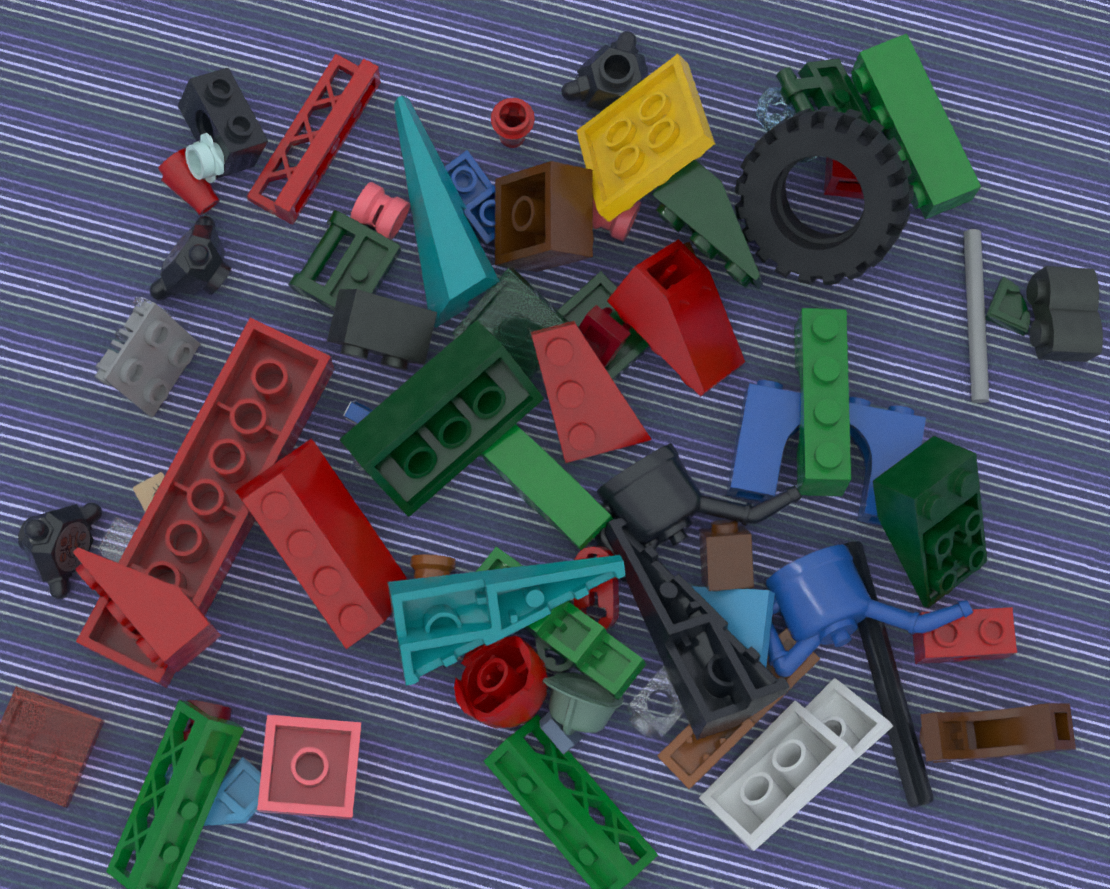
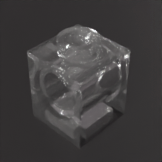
[626,665,684,739]

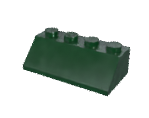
[339,320,545,518]

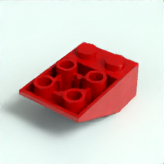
[607,239,745,397]
[73,547,221,672]

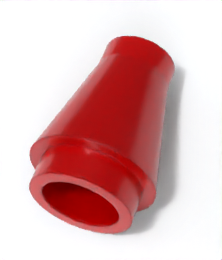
[491,98,535,148]
[158,148,220,216]

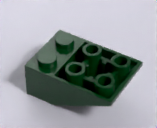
[652,160,763,289]
[873,436,987,608]

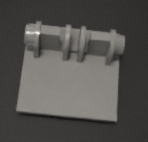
[94,301,200,418]

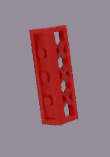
[246,54,381,225]

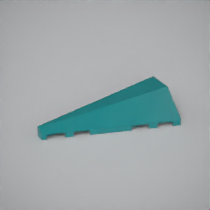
[394,95,500,328]
[388,555,625,686]

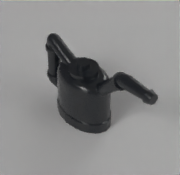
[594,443,802,583]

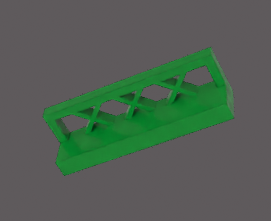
[106,699,245,889]
[483,714,658,889]

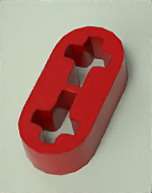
[573,546,619,630]

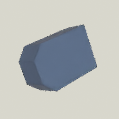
[539,711,583,754]

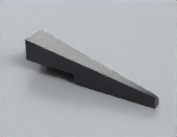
[605,518,790,740]

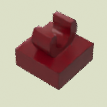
[578,305,631,367]

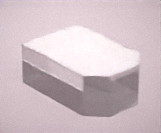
[99,516,137,563]

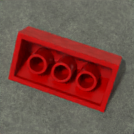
[235,438,408,649]

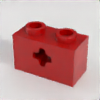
[913,607,1017,664]

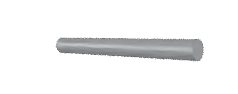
[963,229,989,403]

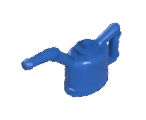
[765,544,973,678]

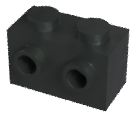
[327,289,437,370]

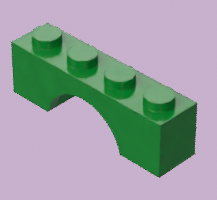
[794,308,851,497]

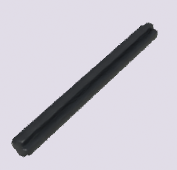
[843,541,934,807]

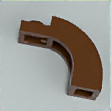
[920,703,1076,763]

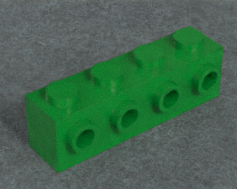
[851,33,981,219]

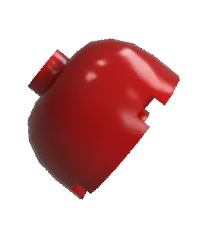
[454,635,548,729]

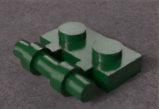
[776,58,873,124]

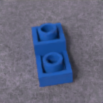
[445,150,495,245]

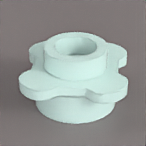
[185,133,225,183]

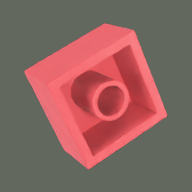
[257,715,361,820]

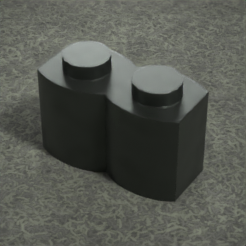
[1026,266,1103,362]

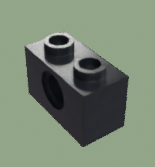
[177,68,268,179]

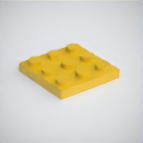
[576,54,715,222]

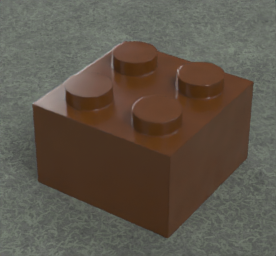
[495,161,594,272]

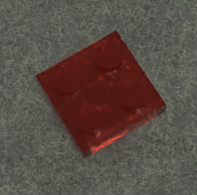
[0,686,105,808]

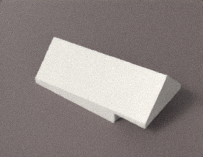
[699,678,893,851]

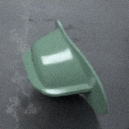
[543,672,624,735]

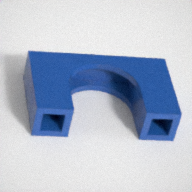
[726,380,926,526]

